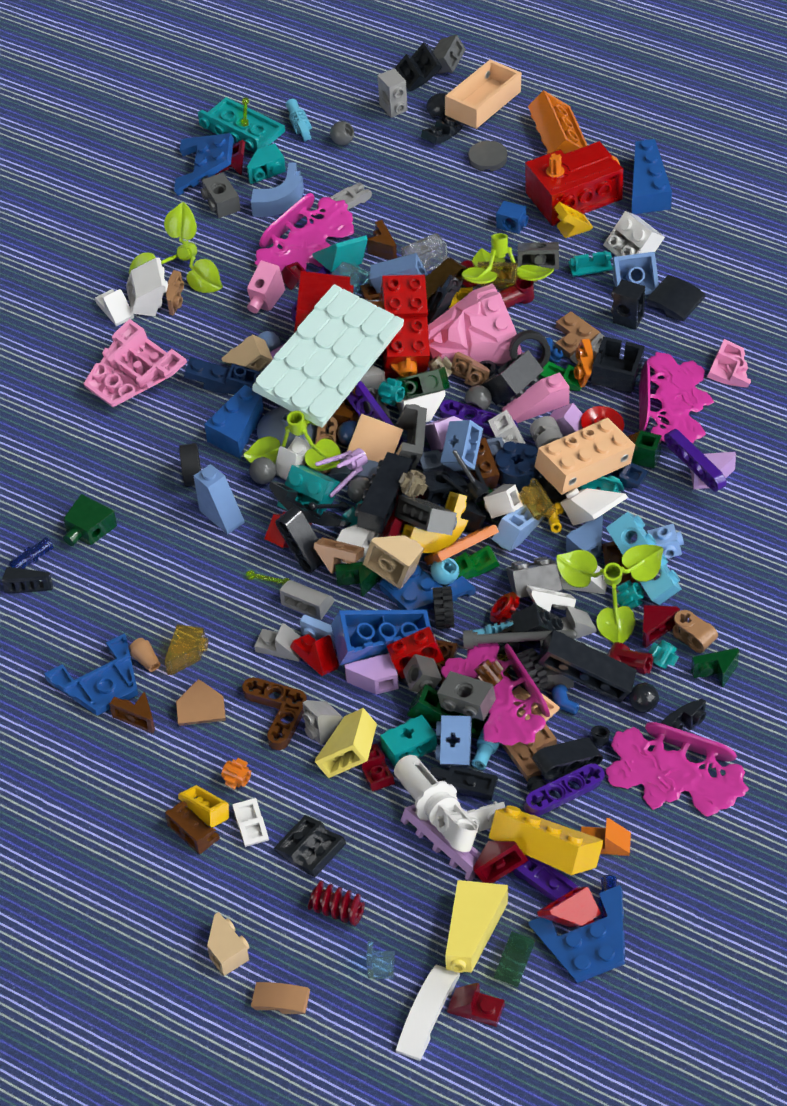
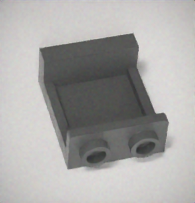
[396,404,427,470]

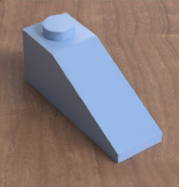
[492,498,548,551]

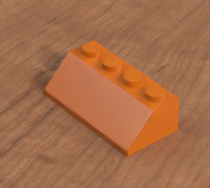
[528,90,587,154]

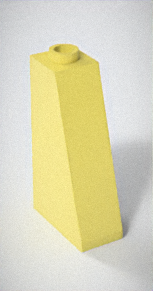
[445,880,508,973]

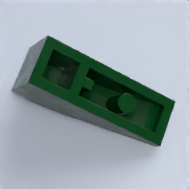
[407,684,487,739]

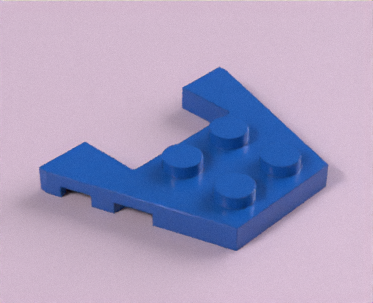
[174,133,234,196]
[380,553,476,610]
[44,633,139,716]
[528,885,625,983]

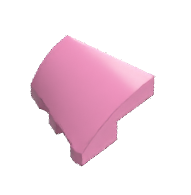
[707,339,751,387]

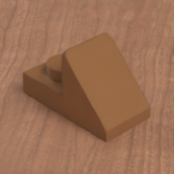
[314,537,365,574]

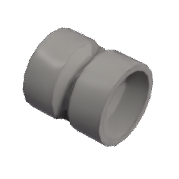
[530,416,563,449]

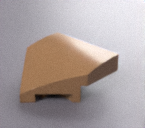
[176,679,226,726]

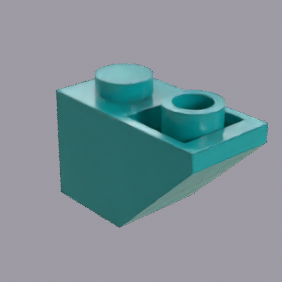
[247,143,286,184]

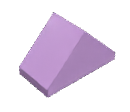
[550,403,583,436]

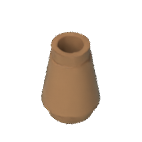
[129,638,161,672]

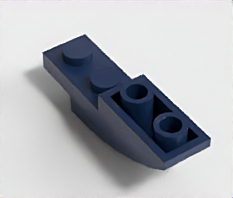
[184,357,261,395]

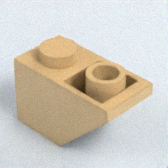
[222,334,273,371]
[207,912,250,976]

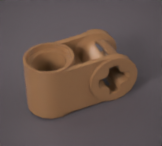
[672,610,718,653]

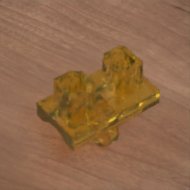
[519,478,556,520]

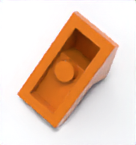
[581,818,631,856]

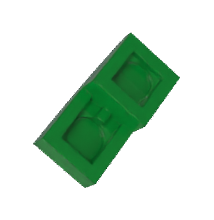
[539,361,582,391]
[454,545,500,580]

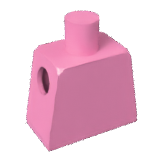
[247,260,285,313]

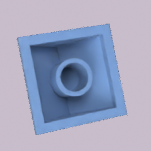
[613,252,659,295]

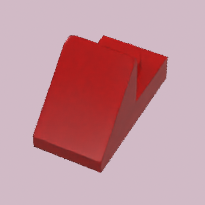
[290,634,339,676]

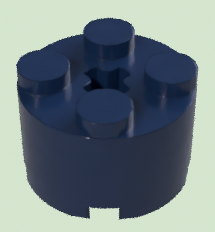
[495,441,540,493]

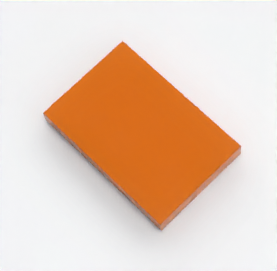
[424,525,499,565]

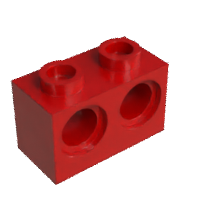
[387,627,445,679]

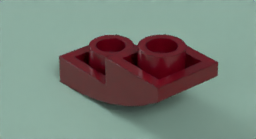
[360,743,395,791]

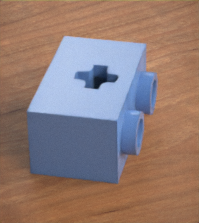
[440,420,483,471]
[436,715,472,767]

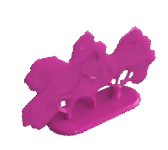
[255,193,354,271]
[639,352,714,443]
[441,643,550,746]
[605,722,749,817]

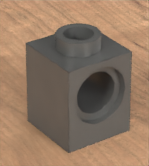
[403,654,442,692]

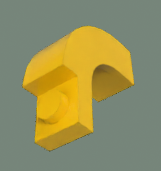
[401,491,468,553]

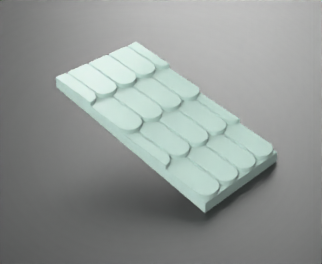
[252,284,404,428]

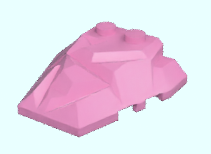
[428,283,522,366]
[84,319,187,407]

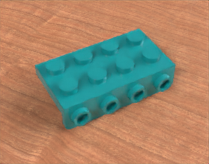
[198,97,285,153]

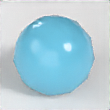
[431,557,459,585]

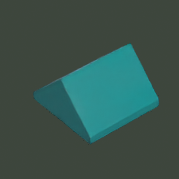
[312,235,368,272]

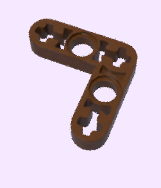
[242,677,307,750]

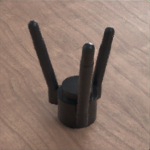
[442,450,489,503]

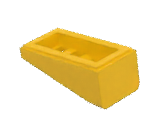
[178,785,229,827]

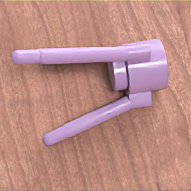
[315,448,368,497]

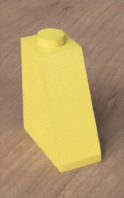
[315,708,377,778]

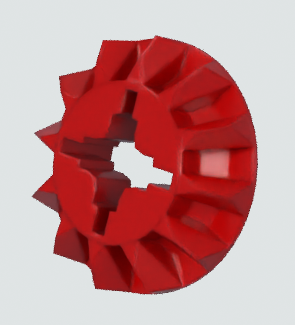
[490,592,520,625]

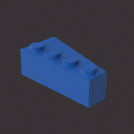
[632,139,672,214]
[331,610,431,666]

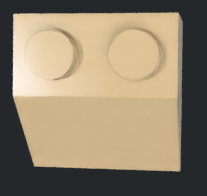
[363,535,424,589]

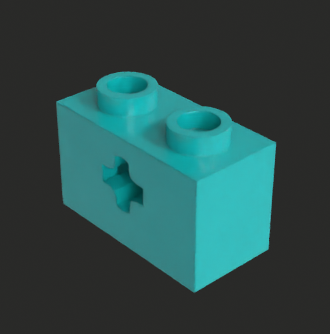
[380,715,437,768]

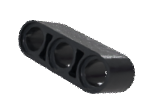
[275,507,324,573]
[532,737,603,780]

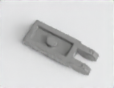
[317,183,372,216]

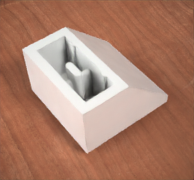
[603,211,665,257]
[126,258,168,316]

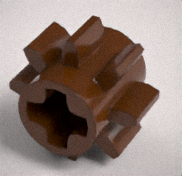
[474,659,504,687]

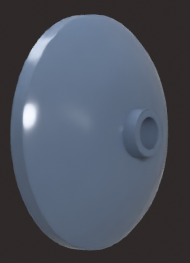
[257,406,318,449]

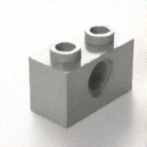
[377,68,408,118]

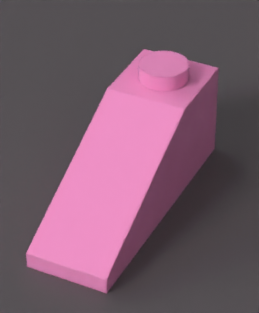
[502,373,569,423]

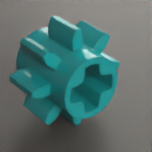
[378,378,405,406]
[617,580,644,610]
[648,640,679,669]

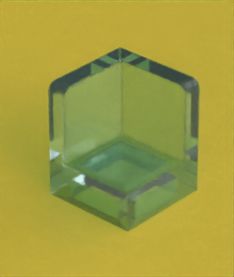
[366,941,395,979]

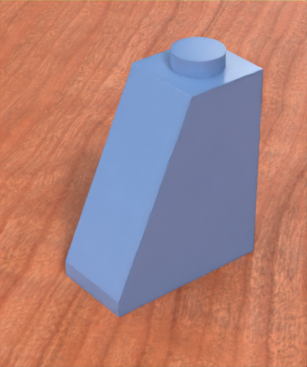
[368,253,428,293]
[194,464,245,535]

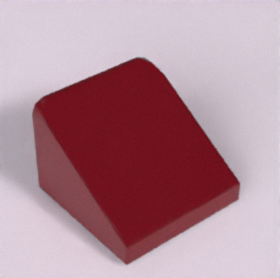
[281,262,307,290]

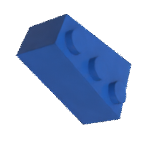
[204,385,264,459]

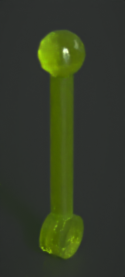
[241,97,249,126]
[246,570,290,585]

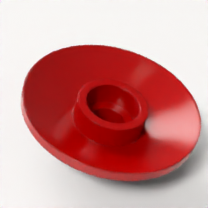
[581,406,624,432]

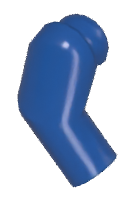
[546,338,563,363]
[551,684,579,715]

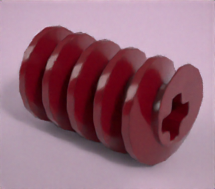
[308,880,365,926]

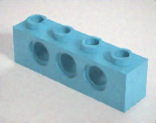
[606,512,682,605]

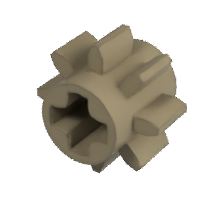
[427,355,452,377]
[399,470,428,498]

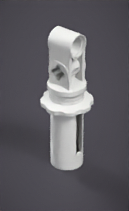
[394,755,478,852]

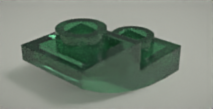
[494,931,536,988]

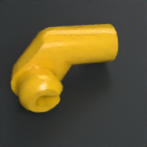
[548,502,564,533]

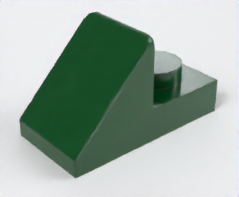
[335,562,382,597]
[691,648,739,688]

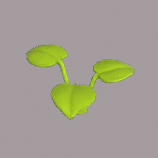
[129,202,223,293]
[462,233,554,284]
[243,411,341,471]
[556,544,663,643]

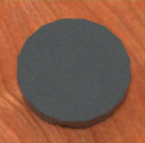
[468,140,508,171]

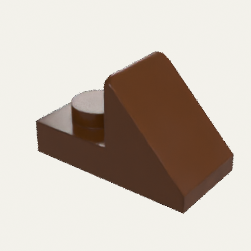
[367,220,397,260]
[109,692,155,734]

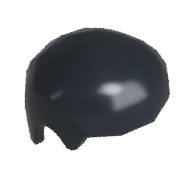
[426,93,448,119]

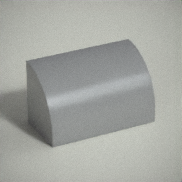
[279,580,334,621]

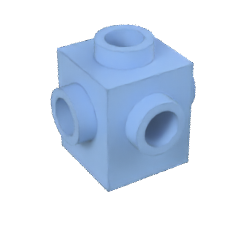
[647,524,684,559]

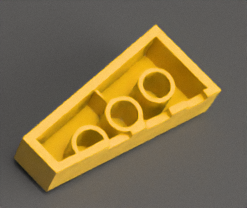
[488,805,604,875]

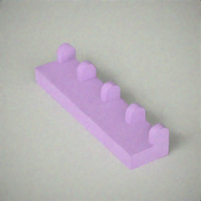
[401,804,481,881]

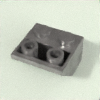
[506,557,562,598]

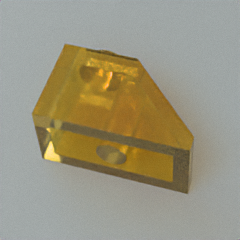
[478,262,518,289]
[165,624,209,675]

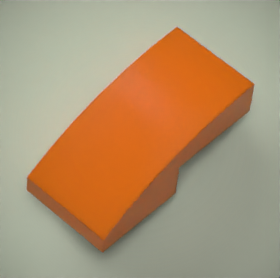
[574,339,593,387]

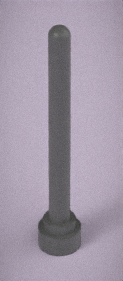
[463,630,577,649]

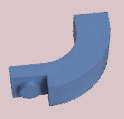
[251,163,304,217]

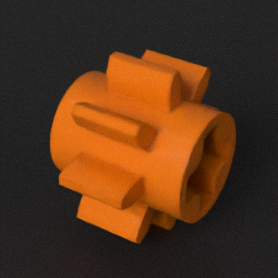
[221,758,251,790]

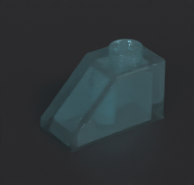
[331,262,370,294]

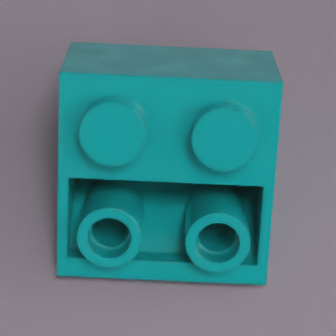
[277,465,340,515]

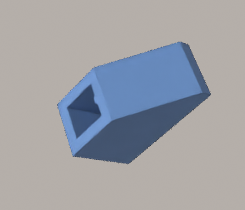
[566,515,603,558]

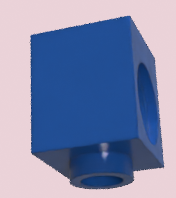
[496,201,529,234]

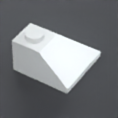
[396,390,446,422]
[560,488,628,526]

